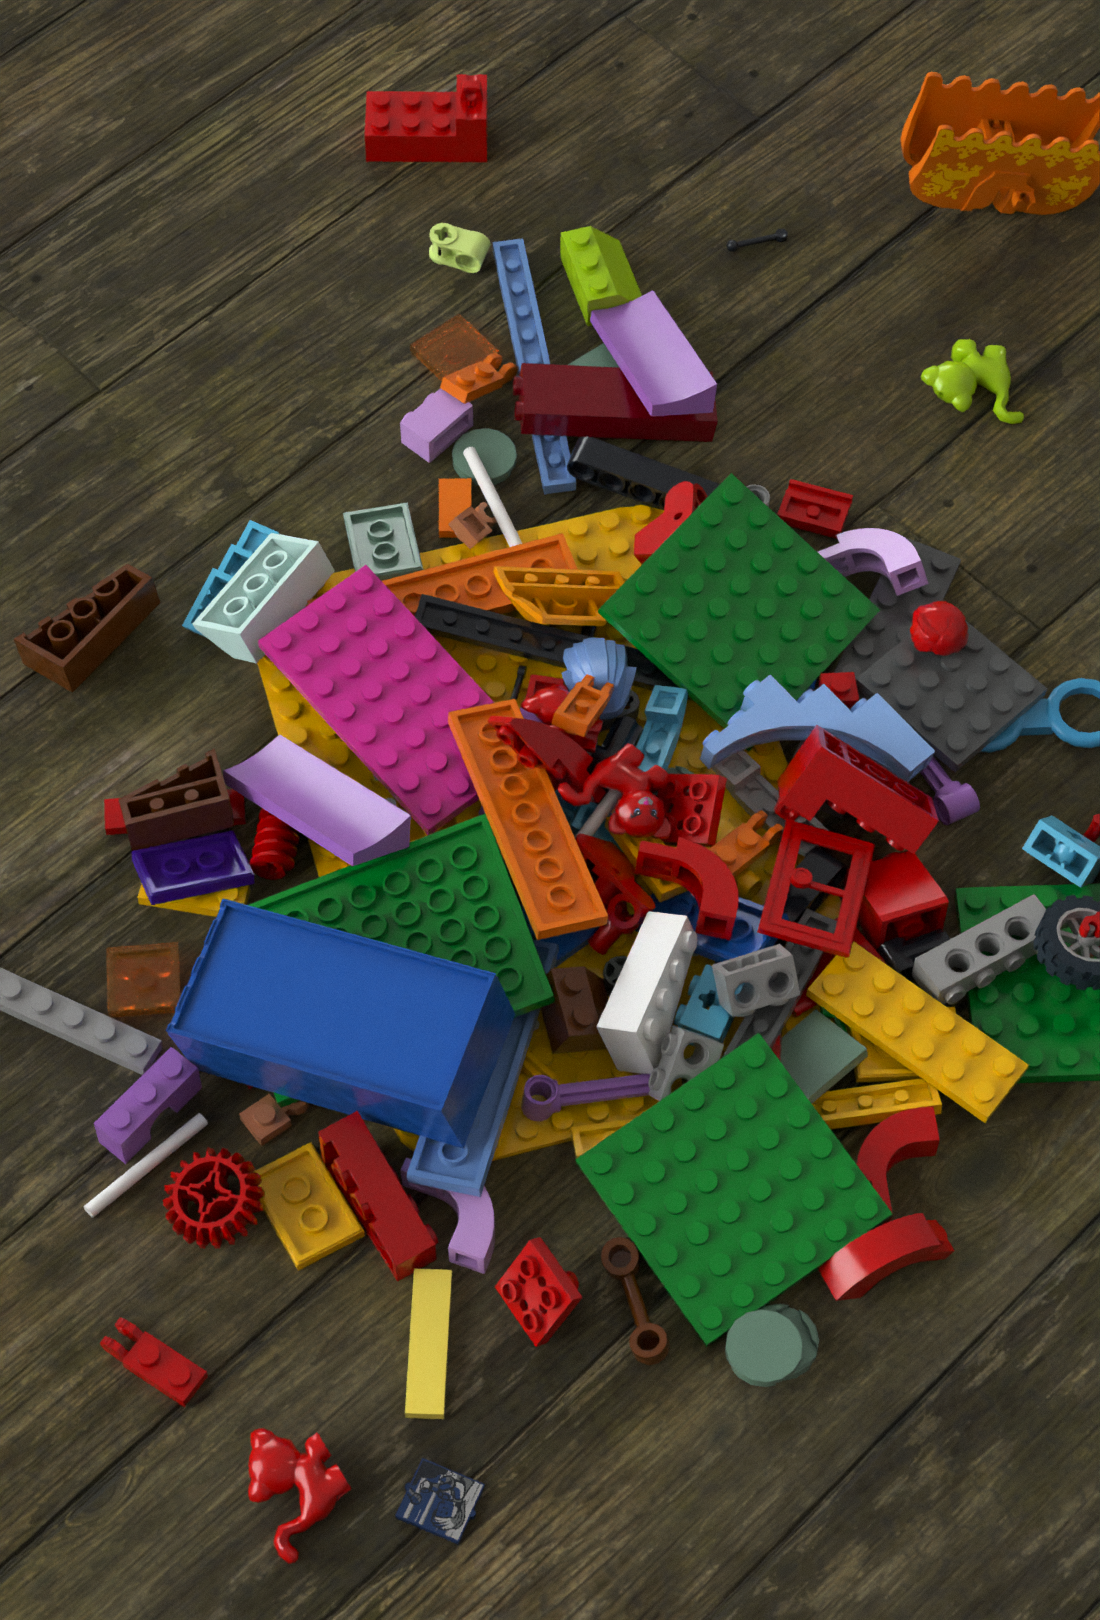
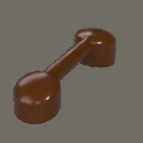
[601,1237,670,1365]

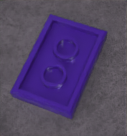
[132,831,254,905]

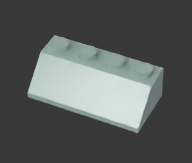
[193,533,335,663]

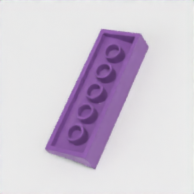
[590,290,717,417]
[223,734,411,866]

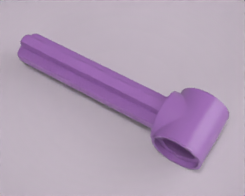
[920,756,980,825]
[521,1074,650,1121]

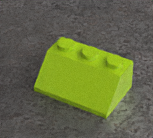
[560,226,642,326]

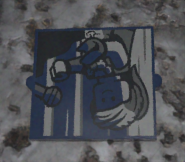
[395,1458,485,1545]

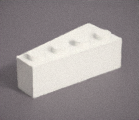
[596,911,697,1075]

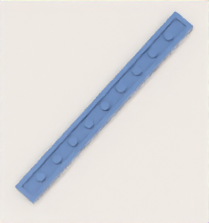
[492,238,576,494]

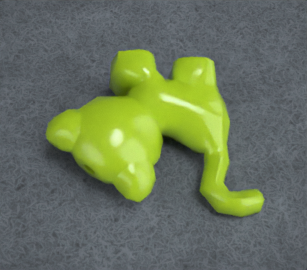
[921,339,1024,424]

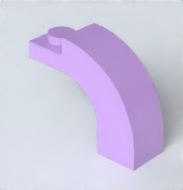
[818,528,928,596]
[401,1157,495,1274]

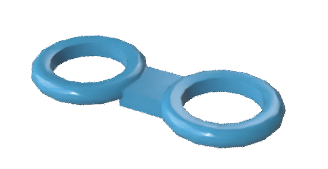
[980,678,1100,753]

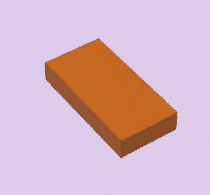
[439,478,472,538]

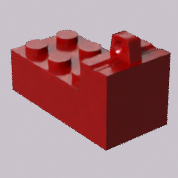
[364,74,488,162]
[774,725,939,854]

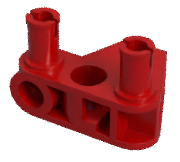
[634,481,707,564]
[575,833,656,955]

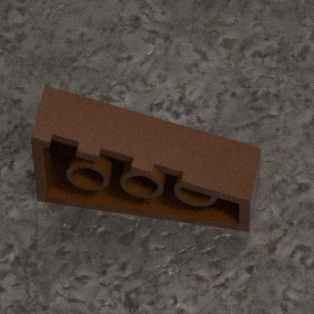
[14,564,161,693]

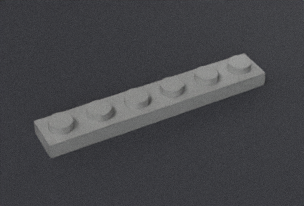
[0,968,163,1075]

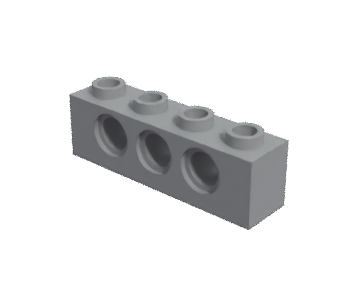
[911,894,1046,1004]

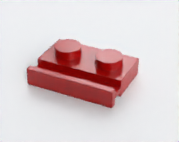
[777,479,853,539]

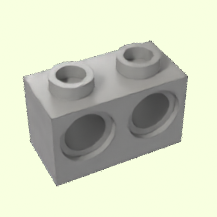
[712,944,800,1017]
[648,1025,725,1101]

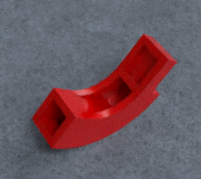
[634,837,739,940]
[856,1106,940,1227]
[818,1213,954,1301]

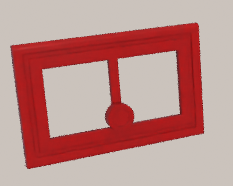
[757,819,875,958]

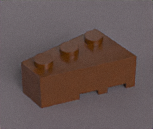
[119,748,235,851]

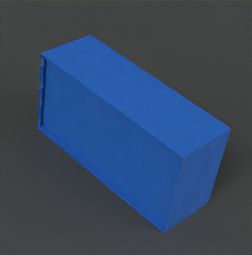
[166,898,515,1148]

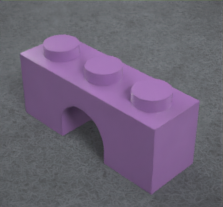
[94,1047,202,1164]

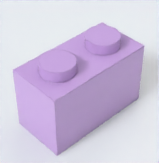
[400,388,473,463]

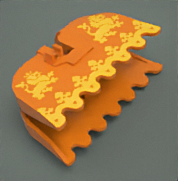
[901,72,1100,215]

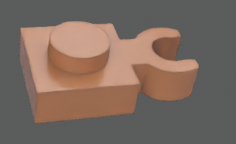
[448,502,497,549]
[239,1093,309,1146]

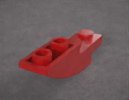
[487,715,606,803]

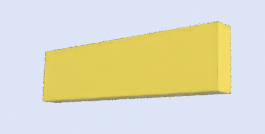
[405,1268,452,1419]

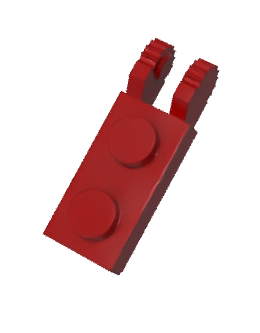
[100,1317,208,1407]

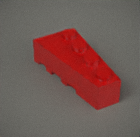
[318,1110,439,1282]

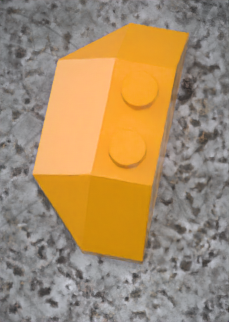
[493,566,625,626]

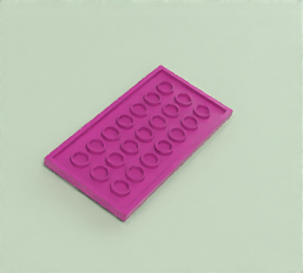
[258,565,494,835]

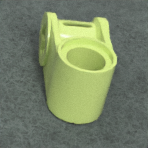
[429,223,491,273]

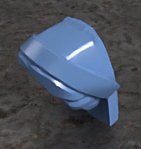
[561,637,636,720]

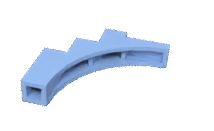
[700,675,935,782]

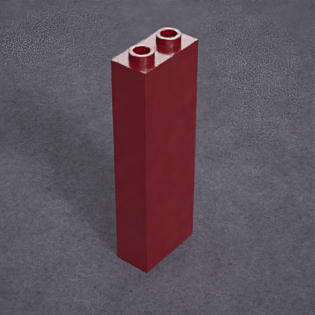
[513,363,718,442]

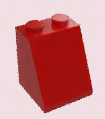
[844,851,949,950]

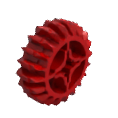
[163,1147,265,1249]

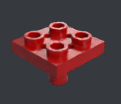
[657,774,727,847]
[495,1237,583,1347]

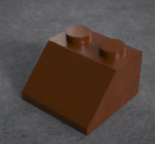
[541,966,608,1054]

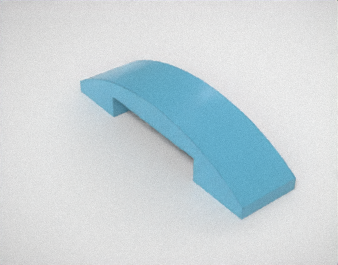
[636,685,688,793]

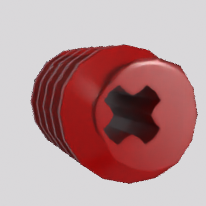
[250,808,300,880]

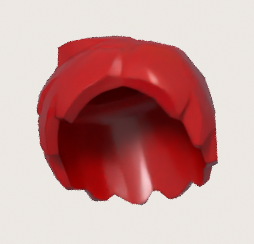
[910,601,969,656]

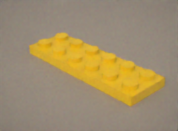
[806,941,1029,1123]

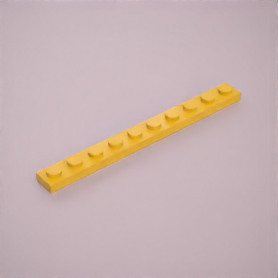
[571,1078,942,1159]

